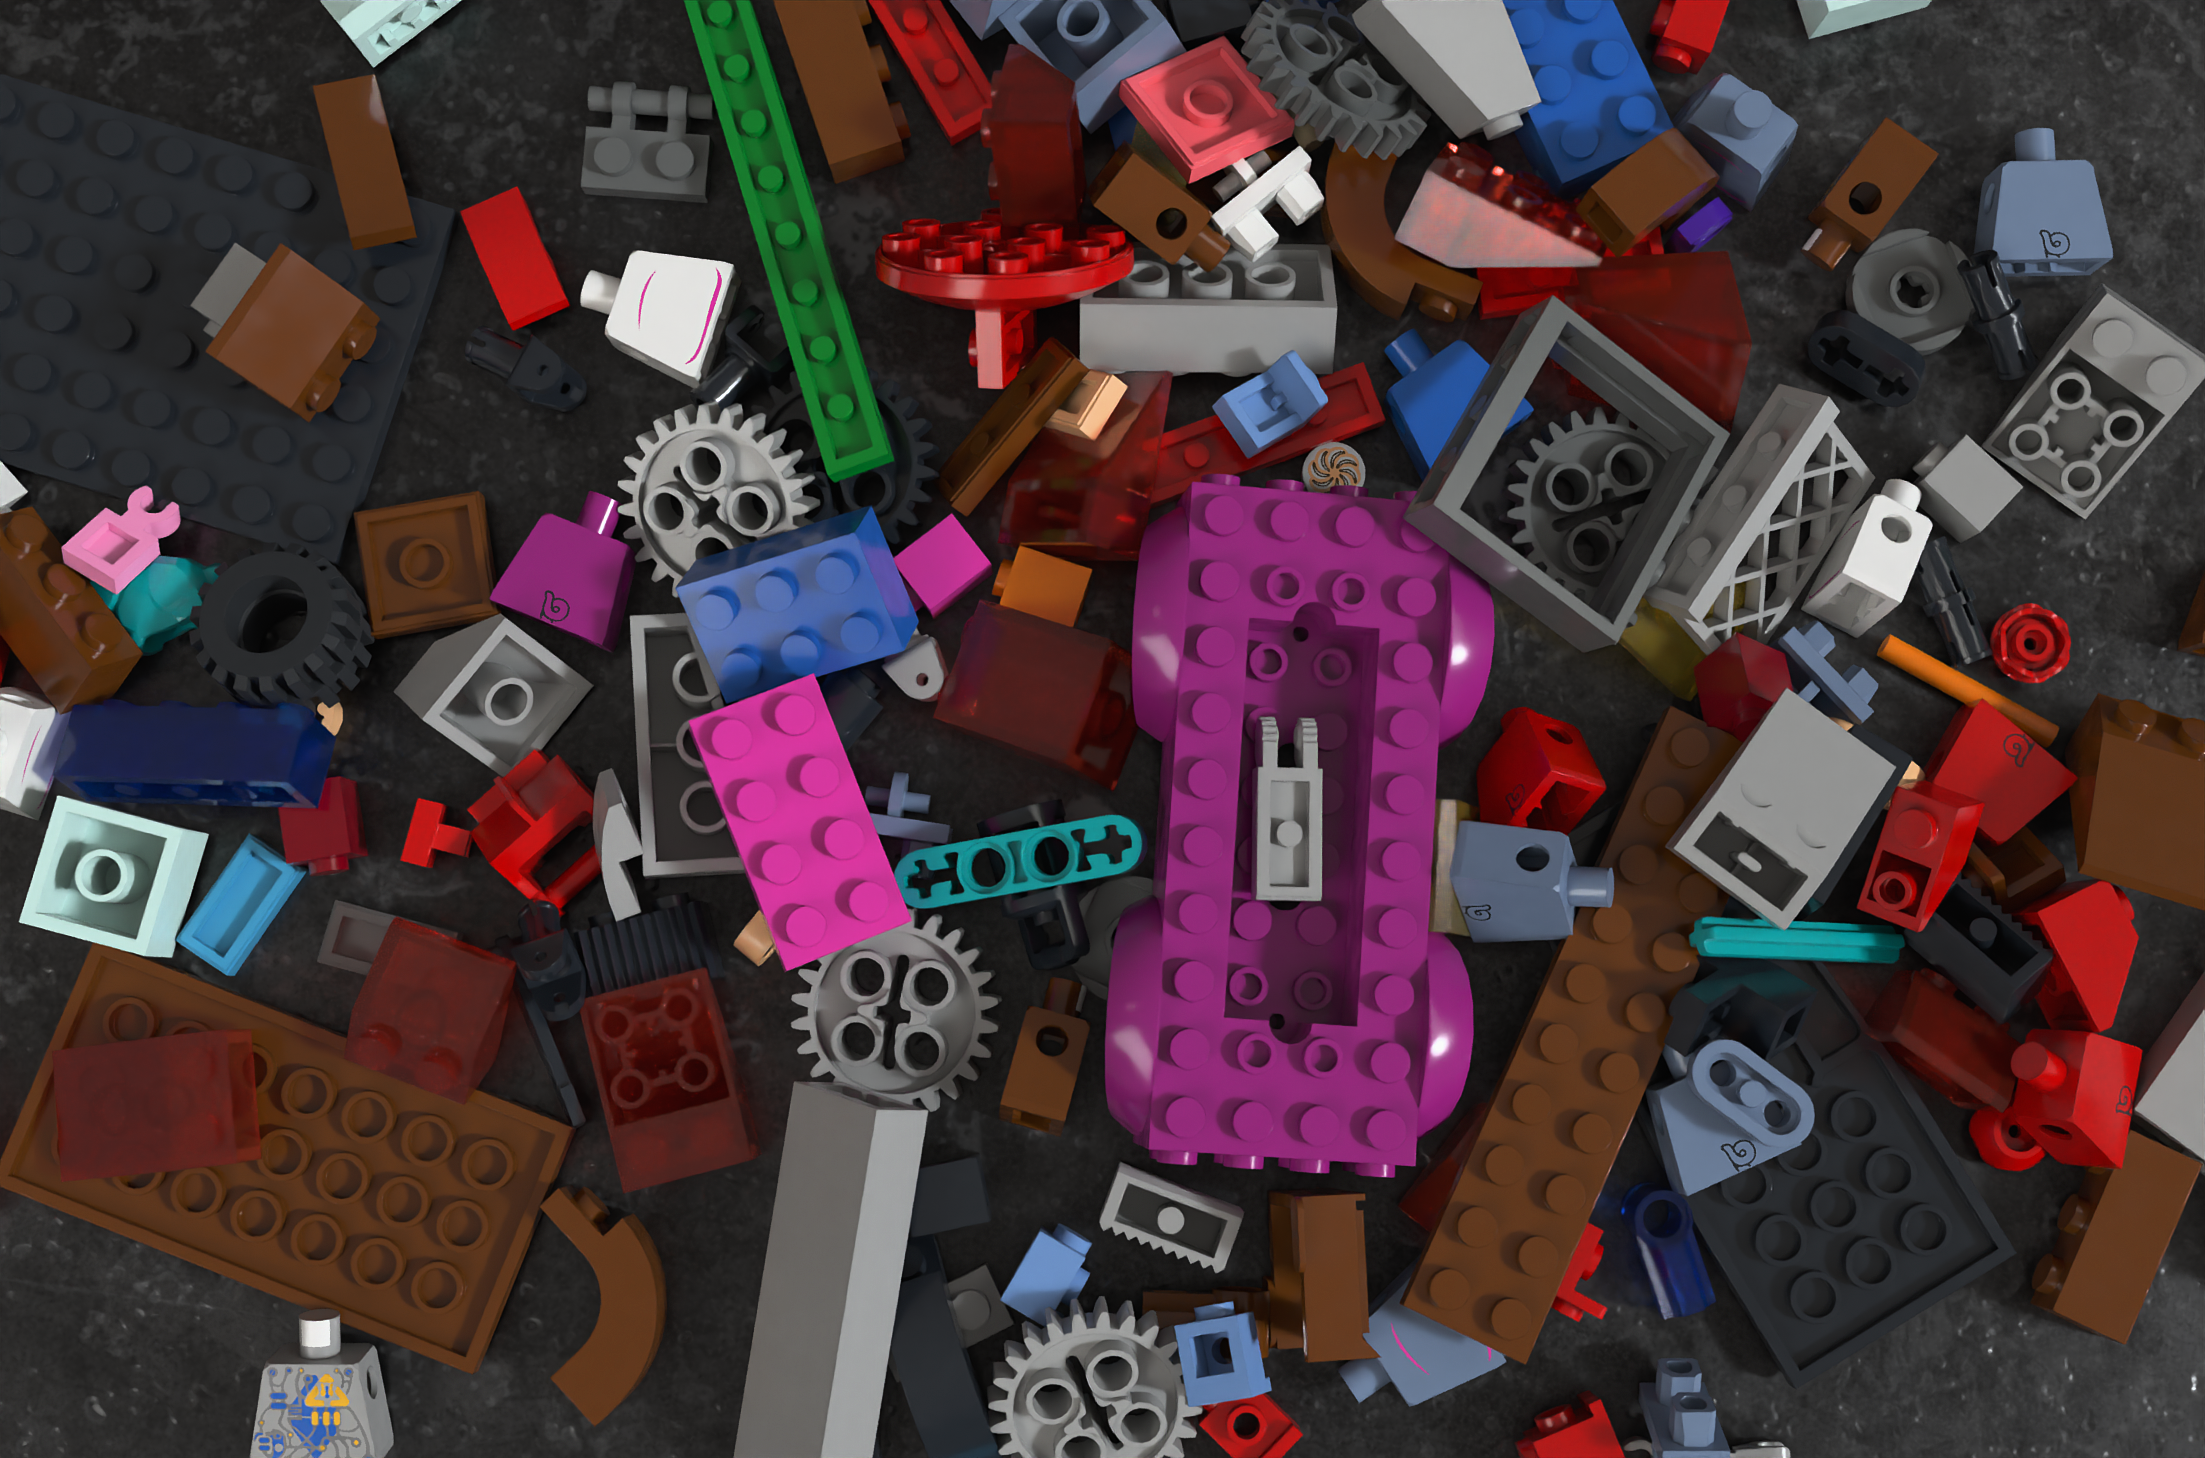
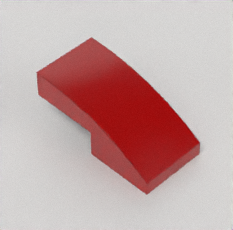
[460,187,571,331]

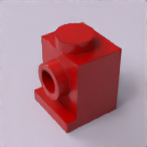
[1648,0,1730,75]
[1515,1390,1625,1458]
[1197,1393,1303,1458]

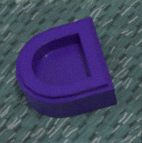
[1664,197,1733,263]

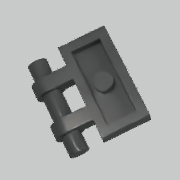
[581,81,716,203]

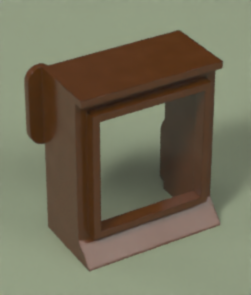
[1262,1187,1382,1362]

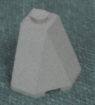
[1352,0,1542,140]

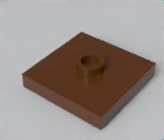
[354,491,502,640]

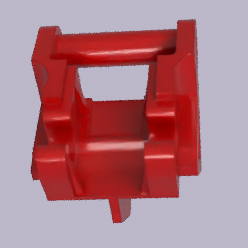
[467,748,642,918]

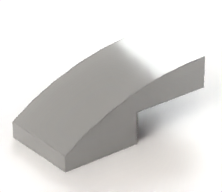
[593,768,644,922]

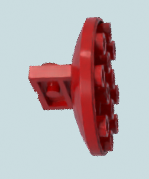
[875,207,1134,389]

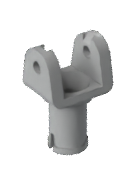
[881,628,950,702]

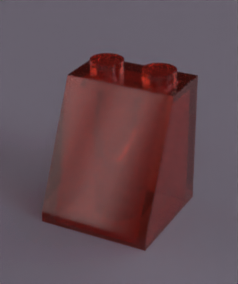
[1552,251,1752,433]
[933,598,1139,791]

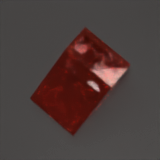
[1394,142,1607,268]
[998,370,1173,561]
[580,967,762,1193]

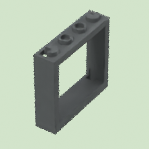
[1402,295,1730,653]

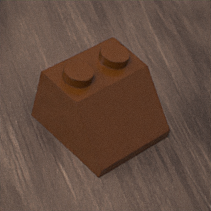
[205,243,381,422]

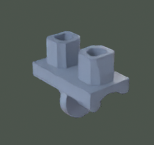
[1768,620,1878,725]
[865,771,953,880]
[1638,1358,1730,1458]

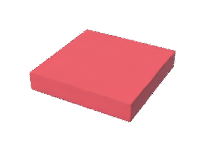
[1118,36,1295,184]

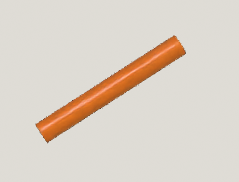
[1877,634,2059,748]

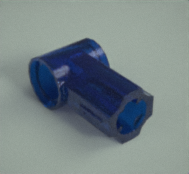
[1620,1182,1716,1319]

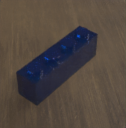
[52,699,336,808]

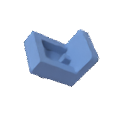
[1212,350,1328,459]

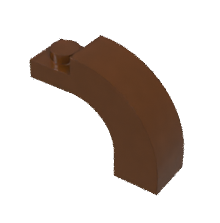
[1575,128,1720,258]
[1320,142,1483,322]
[539,1184,668,1427]

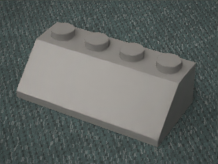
[1080,242,1338,377]

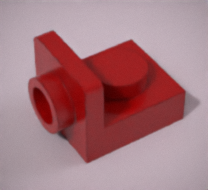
[1551,1223,1608,1322]

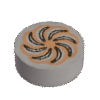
[1301,442,1365,494]

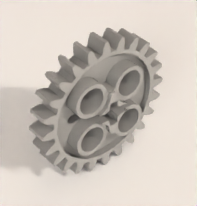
[617,401,820,598]
[791,907,1002,1112]
[987,1296,1202,1458]

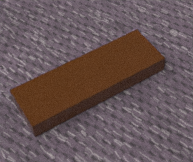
[313,74,417,250]
[931,336,1090,517]

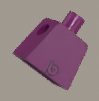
[490,491,637,653]

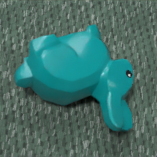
[90,556,221,656]

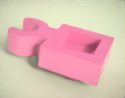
[61,486,181,595]

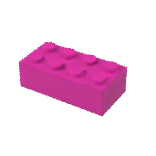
[688,673,912,972]

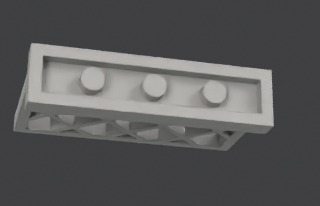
[1643,384,1875,656]

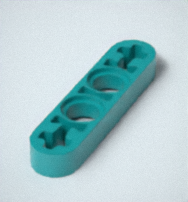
[894,815,1148,908]

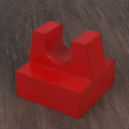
[400,798,473,868]

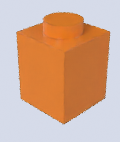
[992,545,1093,639]

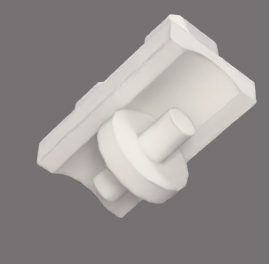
[1211,146,1324,263]

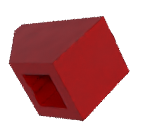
[1857,780,1985,932]

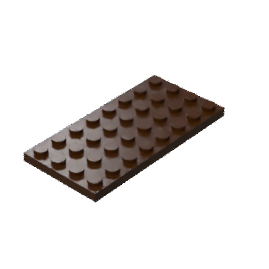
[0,942,576,1375]

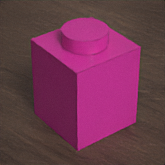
[893,514,993,619]

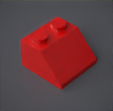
[2010,879,2139,1033]

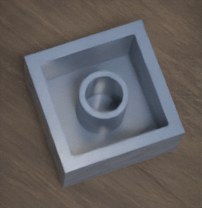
[998,0,1187,134]

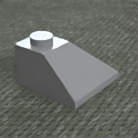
[394,613,594,777]

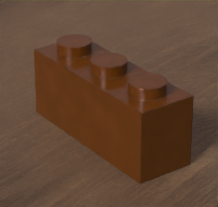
[773,0,911,184]
[0,506,143,715]
[2030,1130,2203,1345]

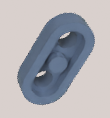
[1686,1039,1815,1148]

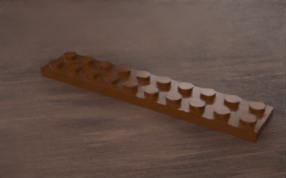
[1399,706,1744,1365]

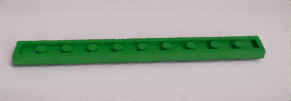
[684,0,895,483]

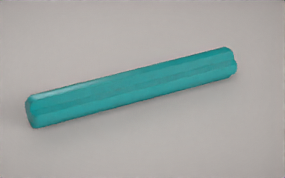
[1689,917,1905,964]

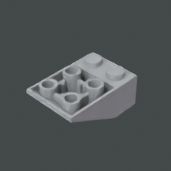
[1982,283,2205,520]
[1665,687,1896,931]

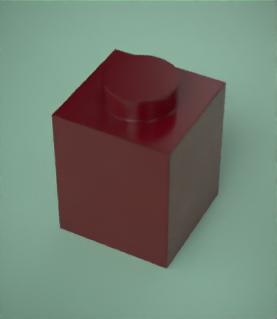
[1693,632,1793,742]
[275,776,368,876]

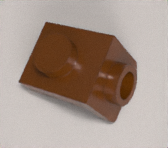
[1961,826,2066,914]

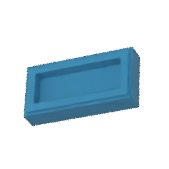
[175,833,308,976]

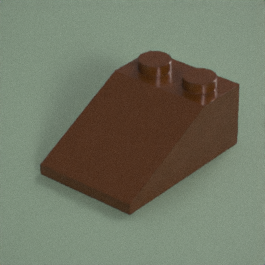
[2065,693,2205,911]

